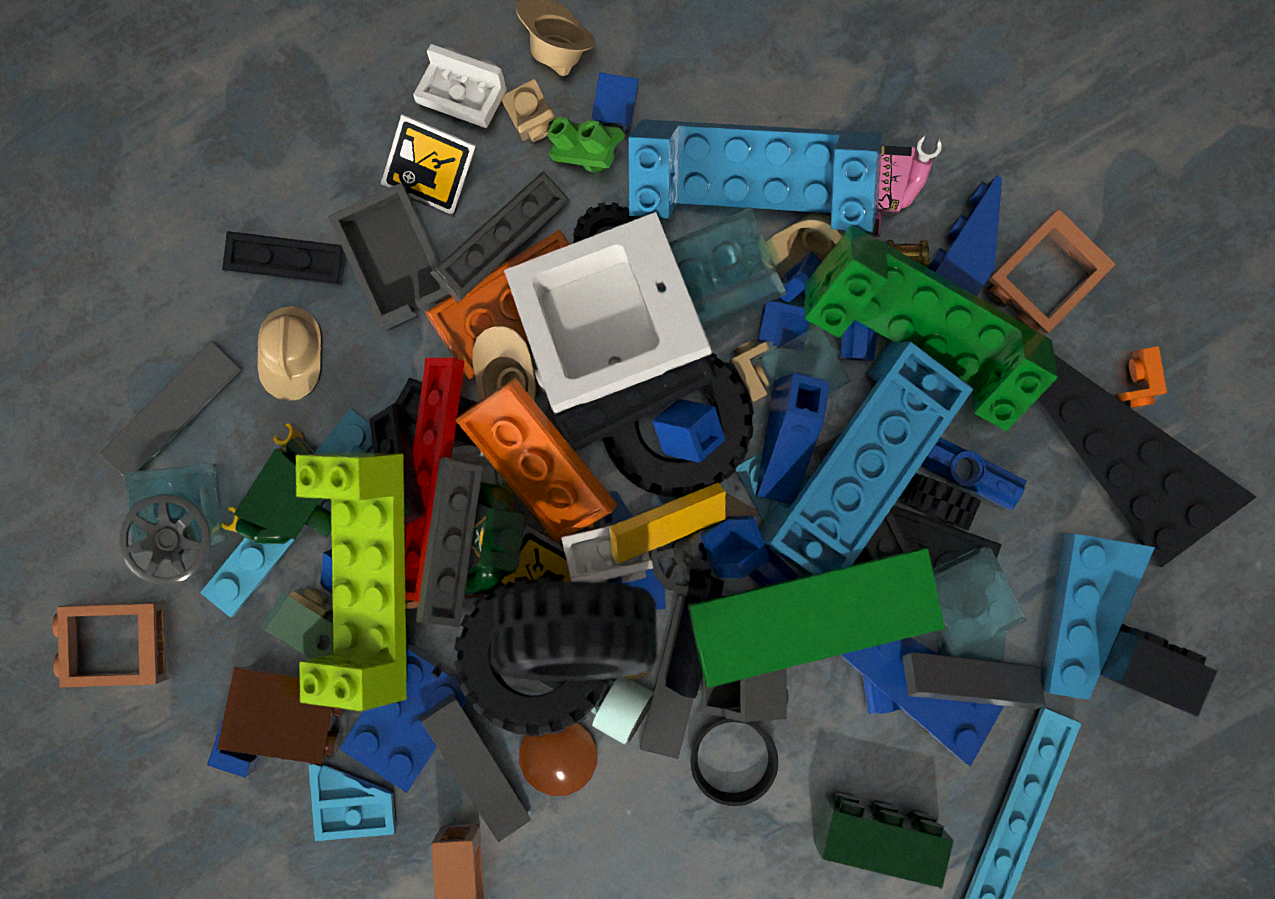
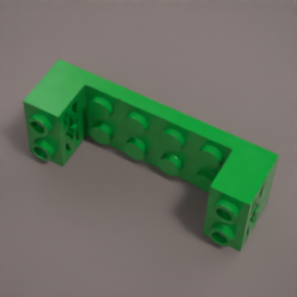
[804,225,1058,432]

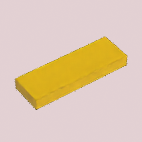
[610,483,726,564]

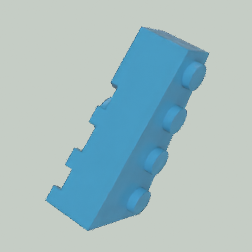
[1040,532,1155,700]

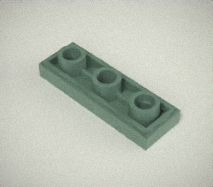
[260,593,334,659]

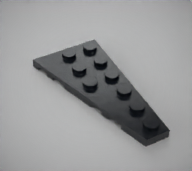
[1035,354,1257,567]

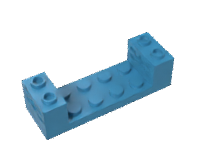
[629,119,883,232]
[759,342,973,576]

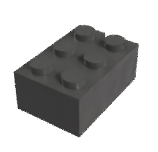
[328,183,451,330]
[702,591,789,722]

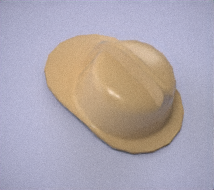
[516,0,595,76]
[762,212,845,281]
[258,306,321,401]
[472,326,540,401]

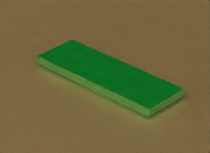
[688,547,945,688]

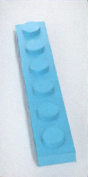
[200,408,373,618]
[964,707,1082,899]

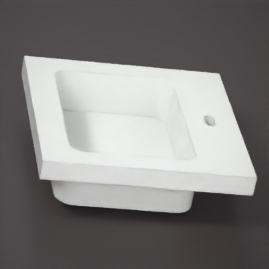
[504,212,712,413]

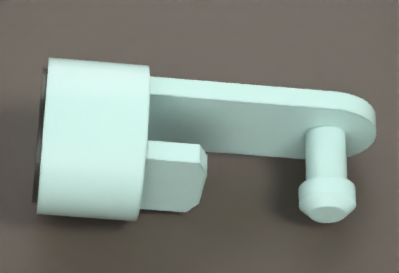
[535,677,654,745]

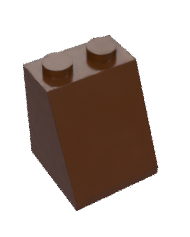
[217,666,345,764]

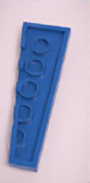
[840,637,1004,766]

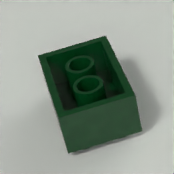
[814,793,954,888]

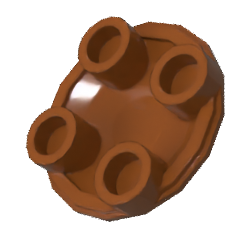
[519,723,597,796]

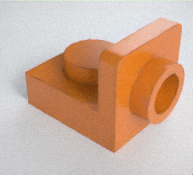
[1117,346,1167,408]

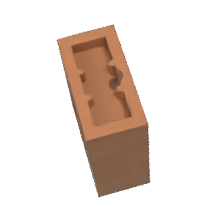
[986,209,1116,335]
[52,601,167,687]
[431,824,484,899]

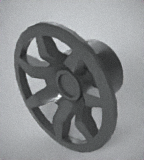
[120,494,211,585]
[649,527,713,594]

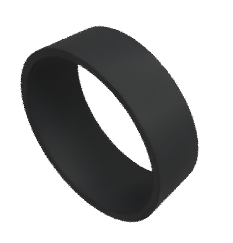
[690,718,778,806]

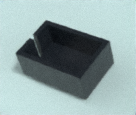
[1100,624,1217,717]

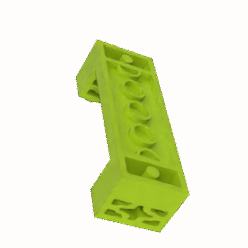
[296,452,407,711]

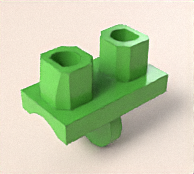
[547,117,625,172]

